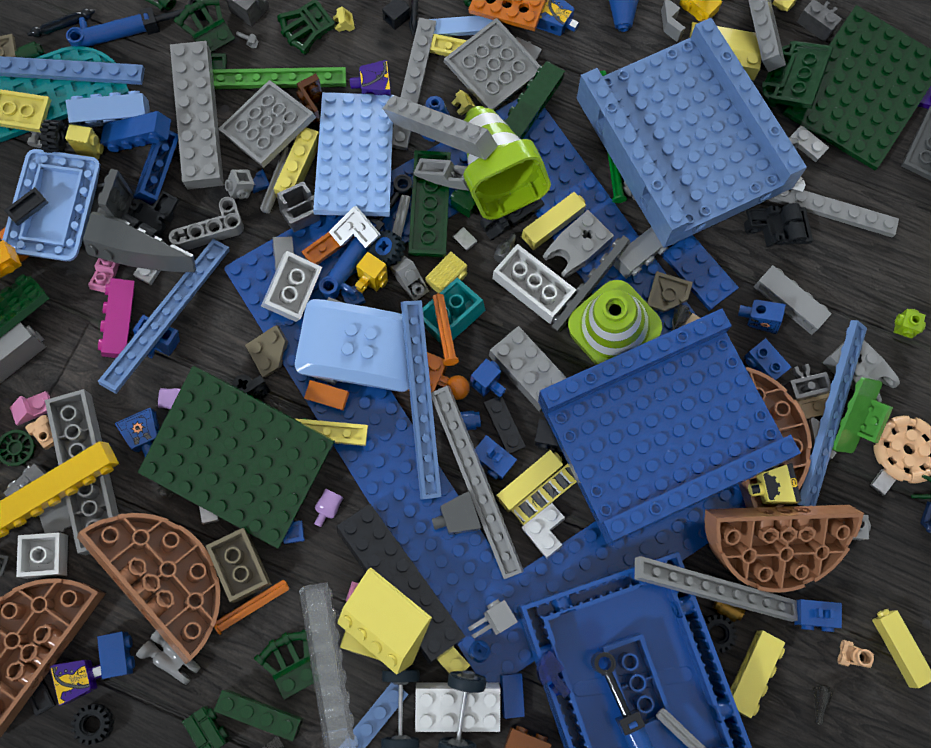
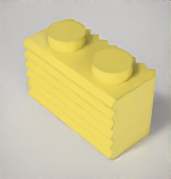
[65,124,104,160]
[426,251,467,293]

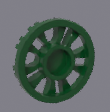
[0,430,36,467]

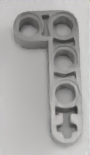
[169,197,244,251]

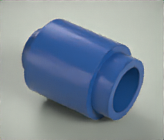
[460,410,481,431]

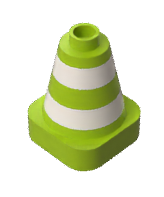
[463,106,551,220]
[568,280,662,365]

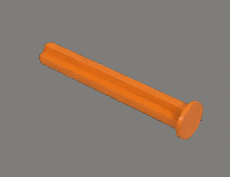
[433,293,459,366]
[214,580,289,635]

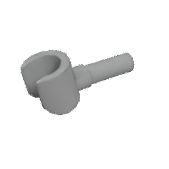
[236,31,259,48]

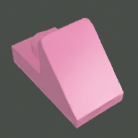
[10,391,50,426]

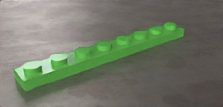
[213,67,346,89]

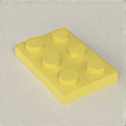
[0,89,51,133]

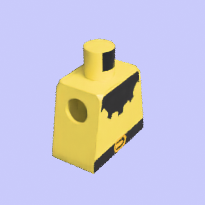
[748,463,801,504]

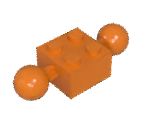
[427,352,470,400]

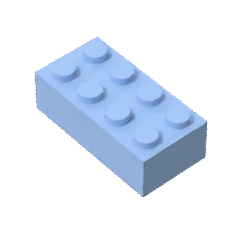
[66,91,150,127]

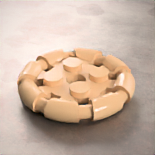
[873,416,931,483]

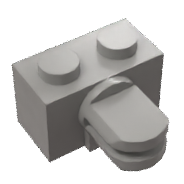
[468,599,518,638]

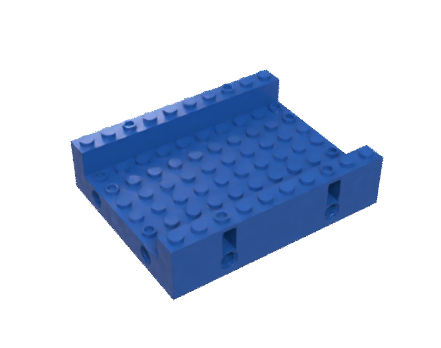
[538,309,801,545]
[517,552,752,748]

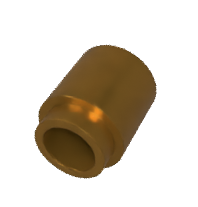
[713,601,745,622]

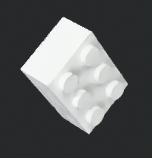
[261,251,322,322]

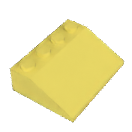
[690,22,761,80]
[337,568,432,675]

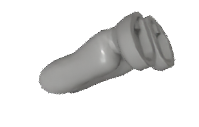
[136,630,201,685]

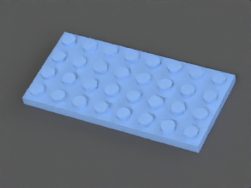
[313,92,394,217]

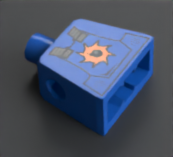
[738,300,786,334]
[115,408,160,457]

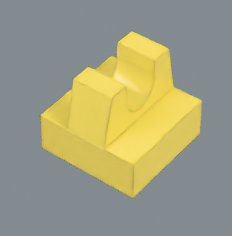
[333,7,355,32]
[452,90,476,115]

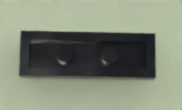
[484,396,526,454]

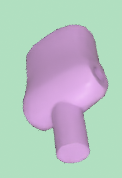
[158,388,180,409]
[314,489,343,527]

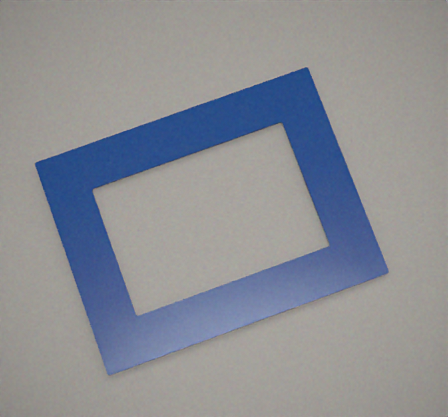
[224,99,746,685]

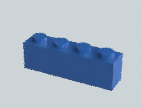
[100,111,171,152]
[133,130,178,205]

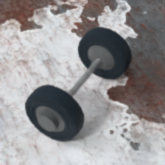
[381,668,420,748]
[438,670,486,748]

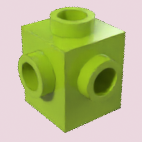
[894,309,926,338]

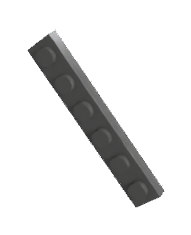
[552,235,630,332]

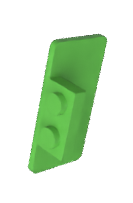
[832,377,893,453]

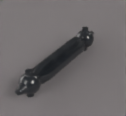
[27,8,95,38]

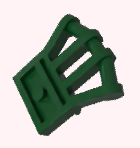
[173,0,235,53]
[277,0,336,55]
[254,629,322,699]

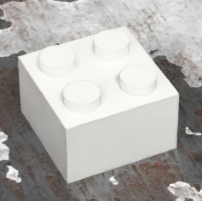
[16,533,68,579]

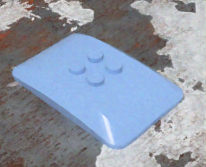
[2,149,100,261]
[295,299,409,392]

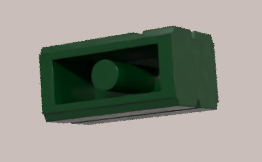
[182,706,229,748]

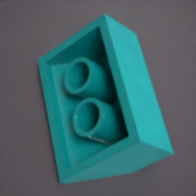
[423,278,486,345]

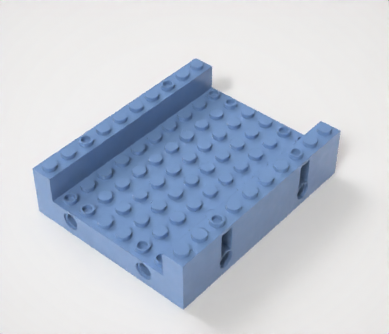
[577,18,807,248]

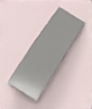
[414,158,469,191]

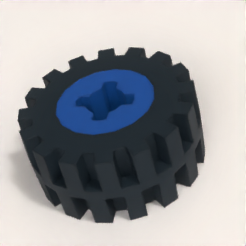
[369,230,405,266]

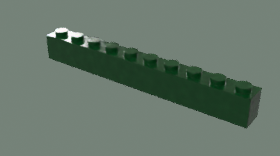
[450,61,565,218]

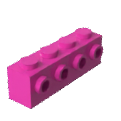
[98,278,135,358]

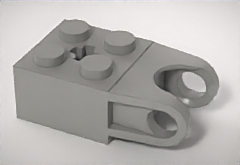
[543,210,614,278]
[822,340,900,402]

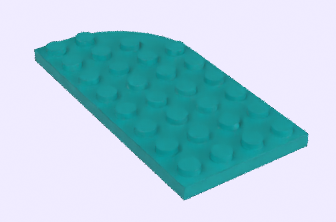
[0,46,129,142]

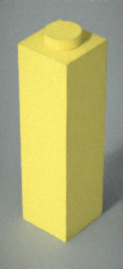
[522,192,586,250]
[496,450,563,513]
[872,609,931,688]

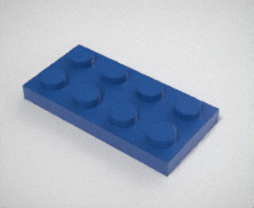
[661,235,739,311]

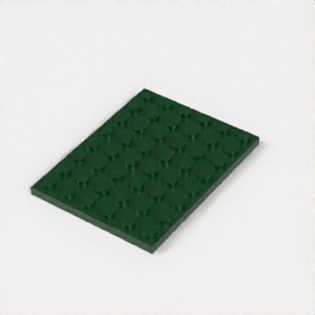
[783,5,931,171]
[138,366,335,549]

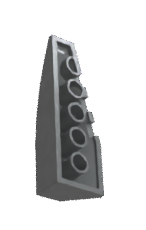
[83,211,196,272]

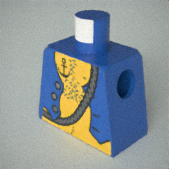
[536,0,579,36]

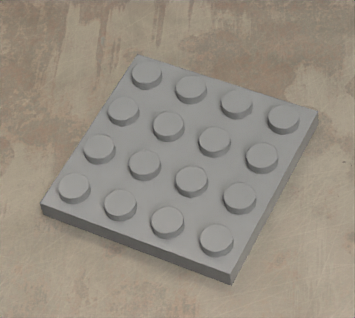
[444,18,540,110]
[218,80,316,168]

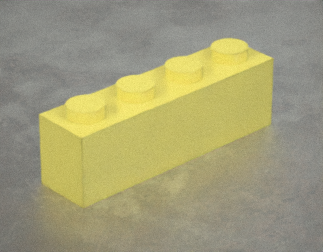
[273,127,319,197]
[730,630,785,718]

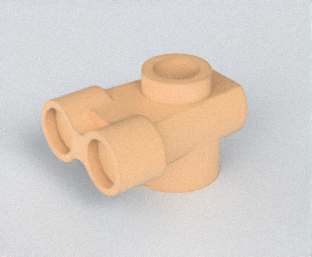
[25,415,54,450]
[838,640,874,668]

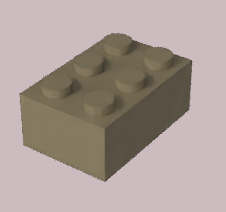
[206,528,272,603]

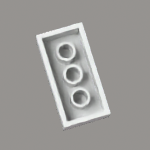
[492,244,576,324]
[415,682,500,732]

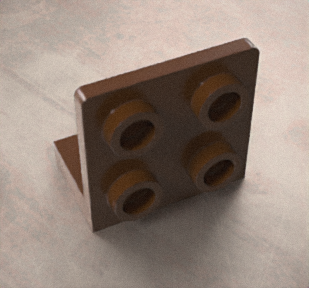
[296,73,322,129]

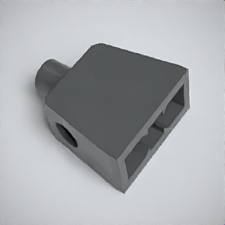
[431,491,481,535]

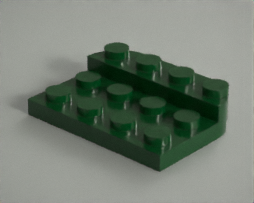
[762,41,833,109]
[0,274,50,338]

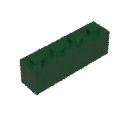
[214,689,304,741]

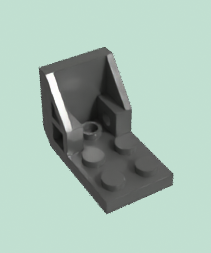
[88,169,134,221]

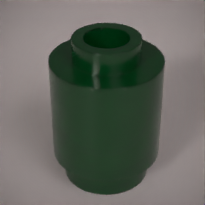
[15,41,45,58]

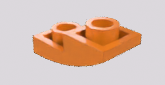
[304,380,349,411]

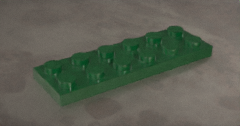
[408,150,451,257]

